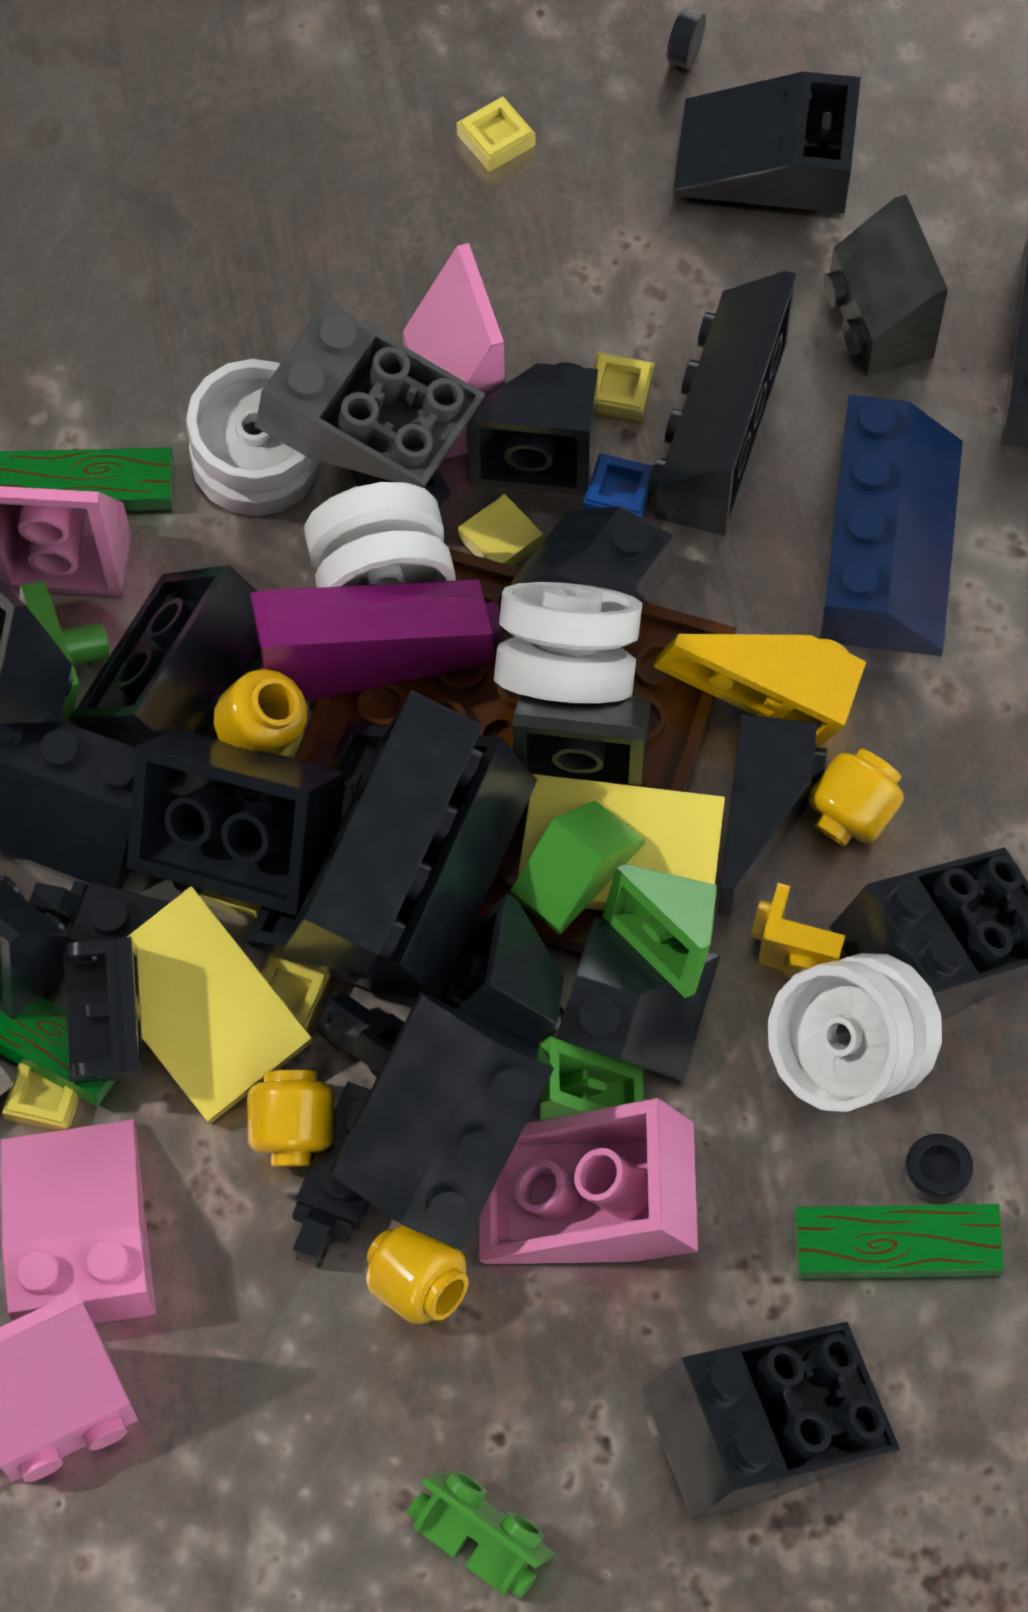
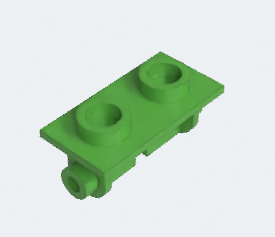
[406,1470,555,1599]

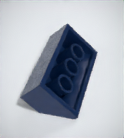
[819,395,963,656]

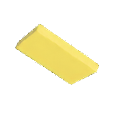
[518,774,725,911]
[127,886,314,1124]

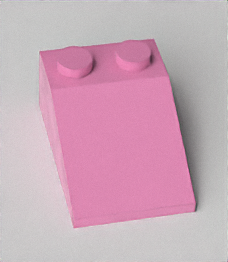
[403,243,505,459]
[0,486,131,597]
[479,1098,698,1265]
[1,1119,156,1324]
[0,1290,138,1483]

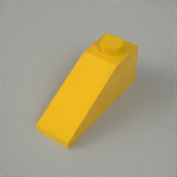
[653,634,866,747]

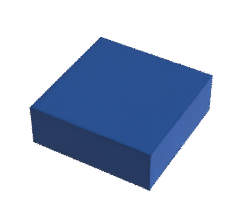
[583,453,653,519]

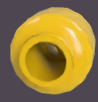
[214,669,307,754]
[808,748,904,847]
[247,1070,335,1167]
[366,1225,469,1324]

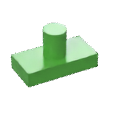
[19,581,109,719]

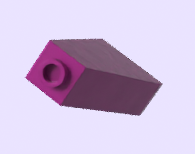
[250,580,503,701]

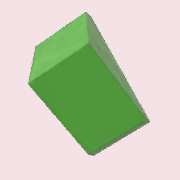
[510,801,645,935]
[602,864,717,998]
[540,1036,643,1121]

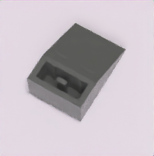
[256,301,485,488]

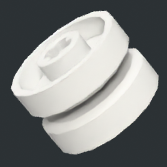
[186,359,321,517]
[304,482,456,588]
[494,582,642,704]
[768,953,942,1112]

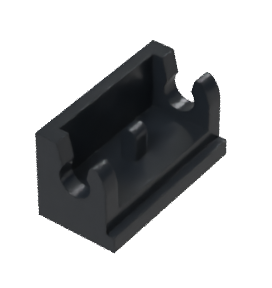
[62,937,145,1084]

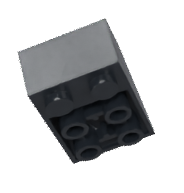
[673,71,861,213]
[829,847,1028,1020]
[642,1322,901,1521]

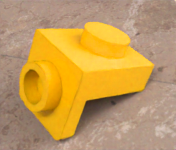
[751,883,845,978]

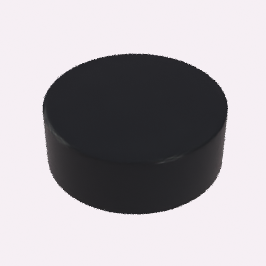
[666,8,706,70]
[903,1133,973,1205]

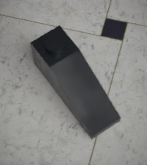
[718,714,827,915]

